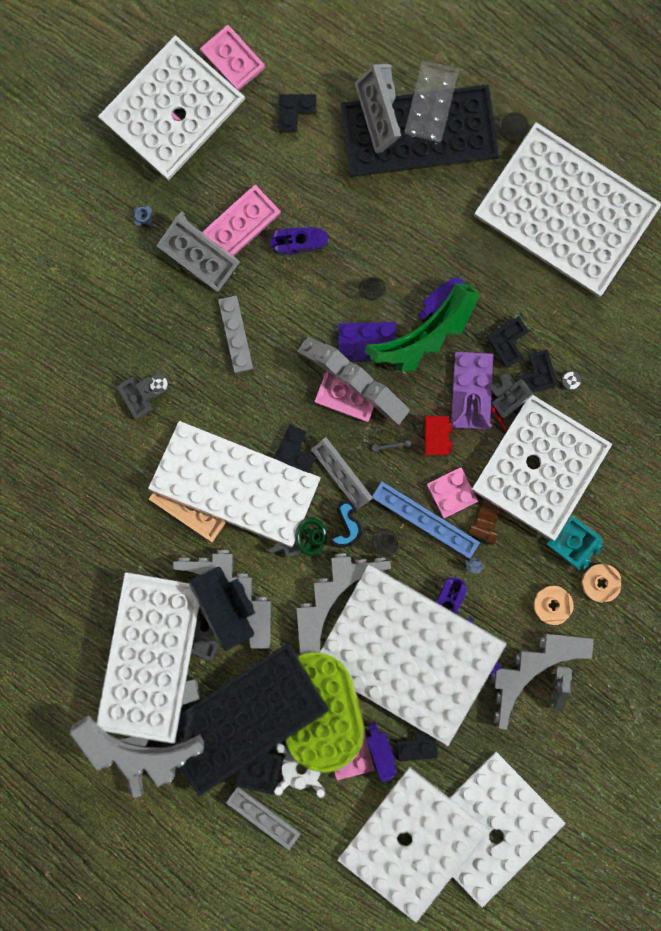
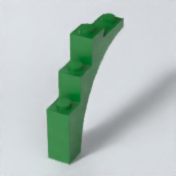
[365,283,480,372]

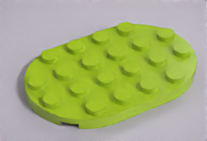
[286,652,364,772]

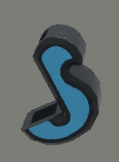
[329,501,362,548]

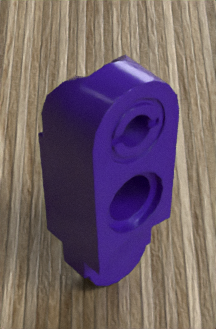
[271,227,328,256]
[417,278,466,322]
[436,577,467,614]
[366,721,396,783]

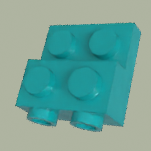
[547,515,603,571]

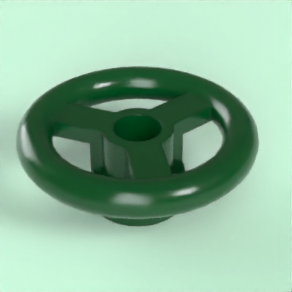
[295,517,327,556]

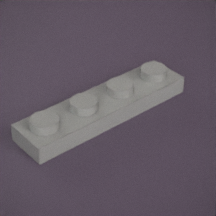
[218,296,254,374]
[311,437,373,510]
[226,787,301,850]

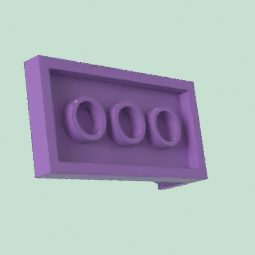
[451,352,493,430]

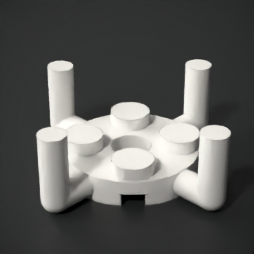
[275,742,325,798]

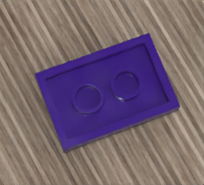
[338,322,396,362]

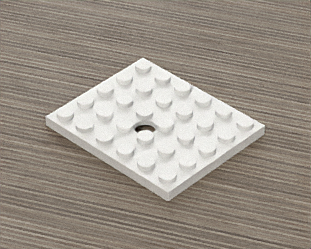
[98,35,245,181]
[471,395,612,541]
[449,751,566,907]
[338,767,488,922]

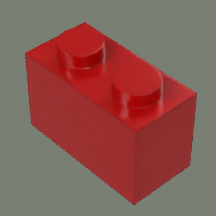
[424,416,452,456]

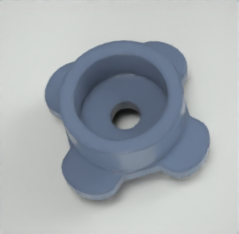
[133,206,153,226]
[465,558,484,574]

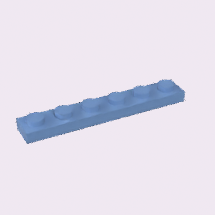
[372,482,480,559]

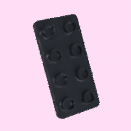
[189,567,255,651]

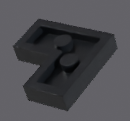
[279,94,316,133]
[486,316,529,369]
[515,349,558,393]
[274,424,316,473]
[397,727,438,762]

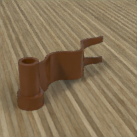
[468,499,501,545]

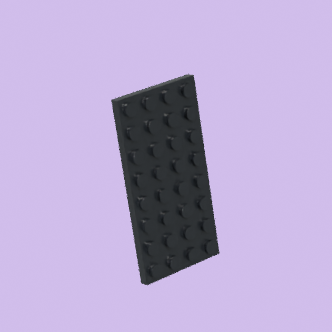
[340,84,499,178]
[167,643,331,797]

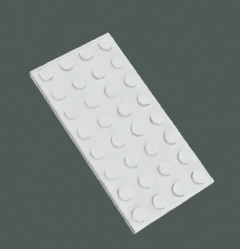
[148,421,321,548]
[97,573,200,743]

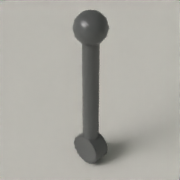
[372,440,412,452]

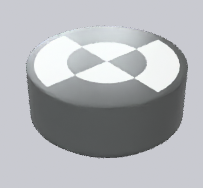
[561,371,581,391]
[149,374,169,394]

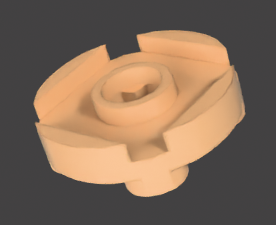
[581,564,621,602]
[534,586,573,625]

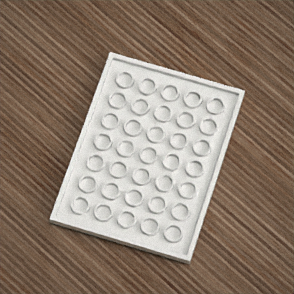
[474,123,661,298]
[320,564,507,745]

